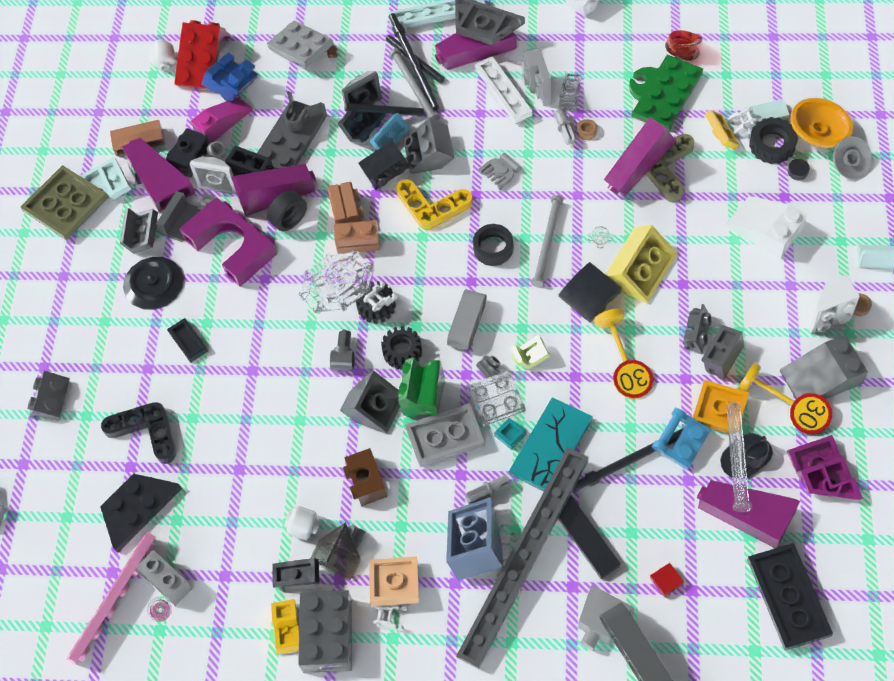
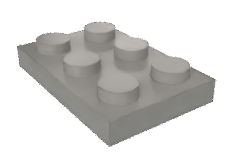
[267,20,334,68]
[405,403,485,468]

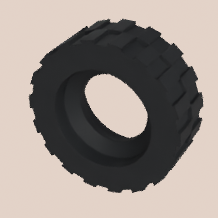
[749,117,798,164]

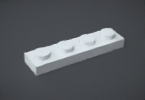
[475,56,532,124]

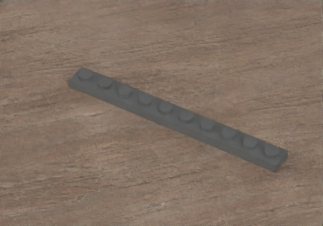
[456,447,589,670]

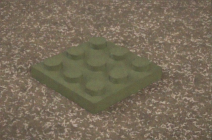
[20,165,109,241]

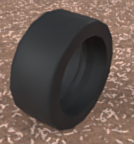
[267,190,307,232]
[473,223,514,266]

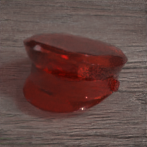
[665,30,703,61]

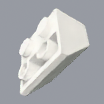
[809,275,860,334]

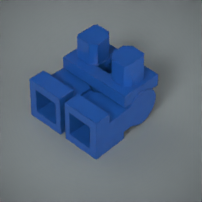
[201,52,258,101]

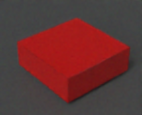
[649,562,684,597]

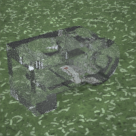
[559,73,582,112]

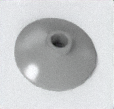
[833,136,872,179]

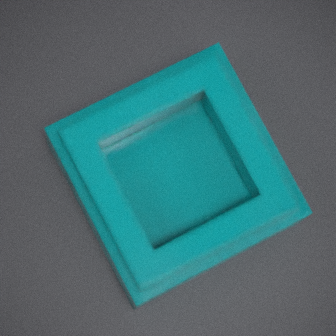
[494,418,527,450]

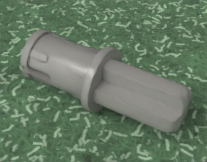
[553,108,576,145]
[465,474,512,504]

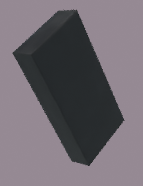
[167,318,209,363]

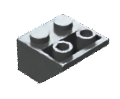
[403,117,455,174]

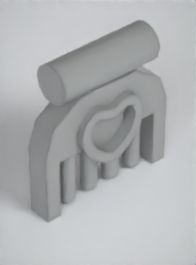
[478,153,521,190]

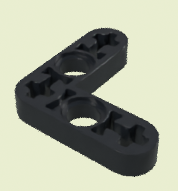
[101,402,176,464]

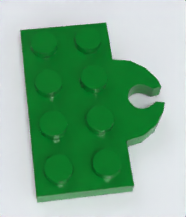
[629,54,704,131]

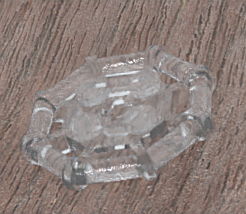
[298,250,375,314]

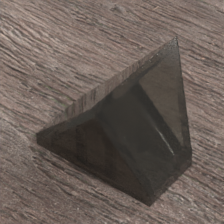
[310,522,362,581]

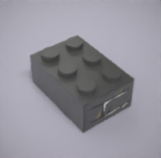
[298,590,352,673]

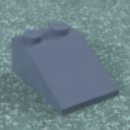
[446,497,503,581]

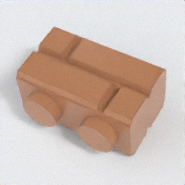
[327,181,364,224]
[334,220,380,254]

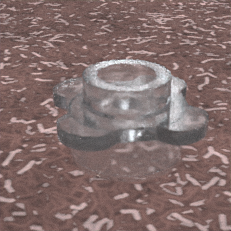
[588,226,614,249]

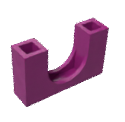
[179,197,277,287]

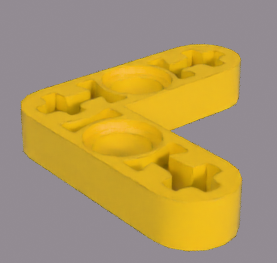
[396,179,473,230]

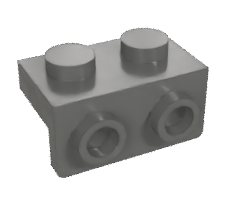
[120,208,158,254]
[27,371,70,421]

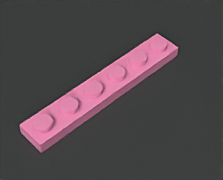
[66,532,156,664]

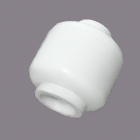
[149,39,176,71]
[284,506,320,540]

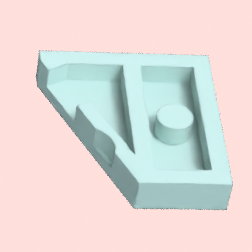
[80,157,132,200]

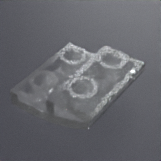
[466,371,526,427]

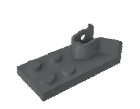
[257,91,327,169]

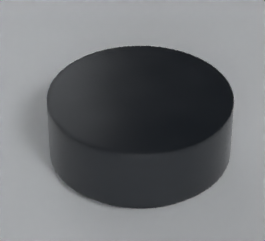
[787,159,810,180]

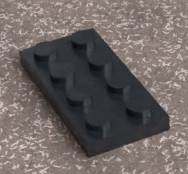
[747,543,833,651]

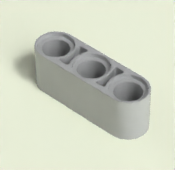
[447,289,487,351]

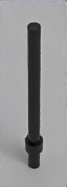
[388,13,439,111]
[572,427,684,493]

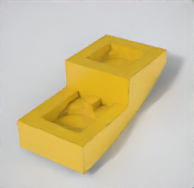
[271,599,299,655]

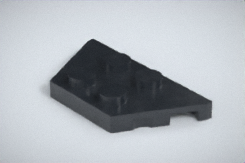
[100,473,182,553]

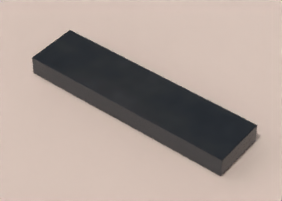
[558,495,621,579]

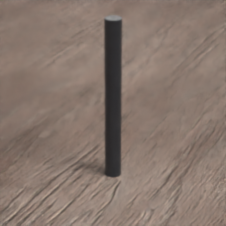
[385,35,445,84]
[344,103,424,116]

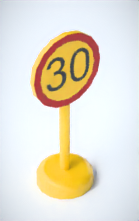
[594,308,654,399]
[738,361,833,434]

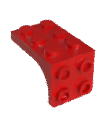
[174,20,231,90]

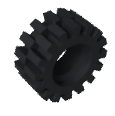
[355,281,396,324]
[381,326,422,369]

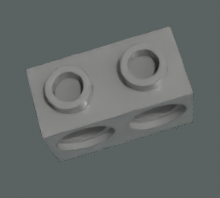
[136,550,192,606]

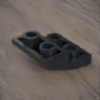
[558,262,622,323]

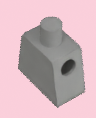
[578,585,634,650]

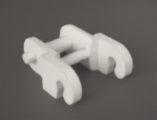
[728,108,757,137]
[363,281,397,312]
[373,605,407,631]

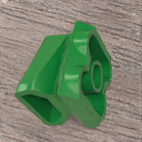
[398,358,445,419]

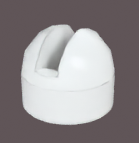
[207,141,225,158]

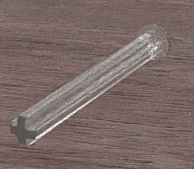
[726,402,752,512]

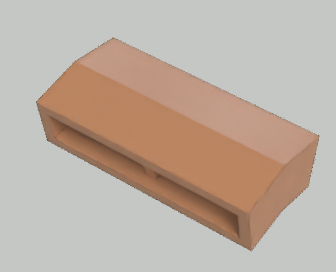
[110,119,165,156]

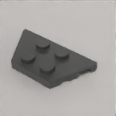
[455,0,525,45]

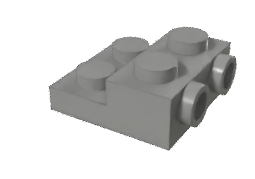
[522,48,551,106]

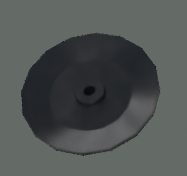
[123,257,184,310]

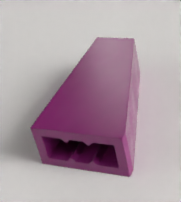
[435,32,517,70]
[603,117,677,196]
[122,138,195,212]
[231,164,317,217]
[697,480,800,548]

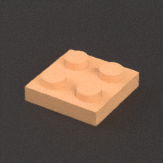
[369,556,420,607]

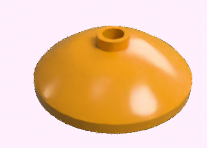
[790,98,853,148]

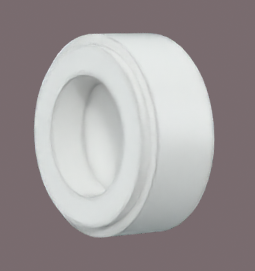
[121,164,136,185]

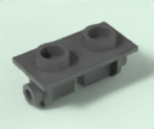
[683,304,712,354]

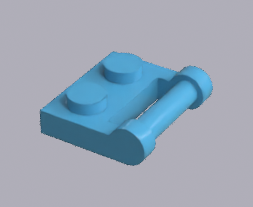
[652,407,711,470]

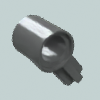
[330,329,355,370]

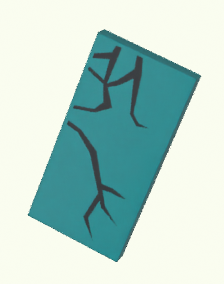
[509,397,593,492]

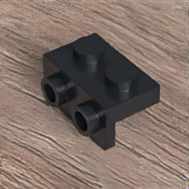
[337,96,386,143]

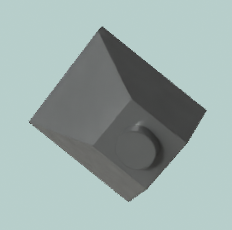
[341,71,382,113]
[339,370,400,434]

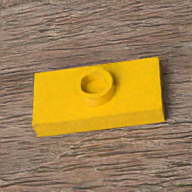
[705,110,739,150]

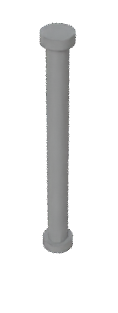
[389,48,440,121]
[531,195,564,288]

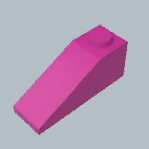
[190,97,253,143]

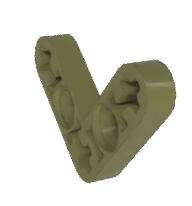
[646,134,694,203]

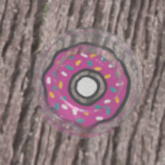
[147,596,172,622]

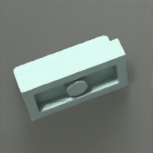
[857,245,894,269]

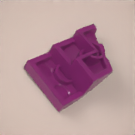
[787,435,863,500]

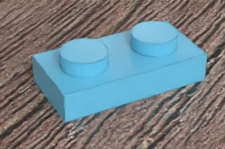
[369,113,410,150]

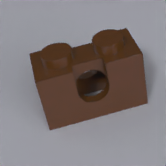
[343,448,387,506]

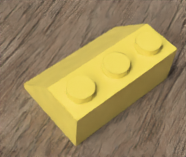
[606,225,678,303]

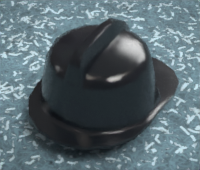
[720,433,773,479]

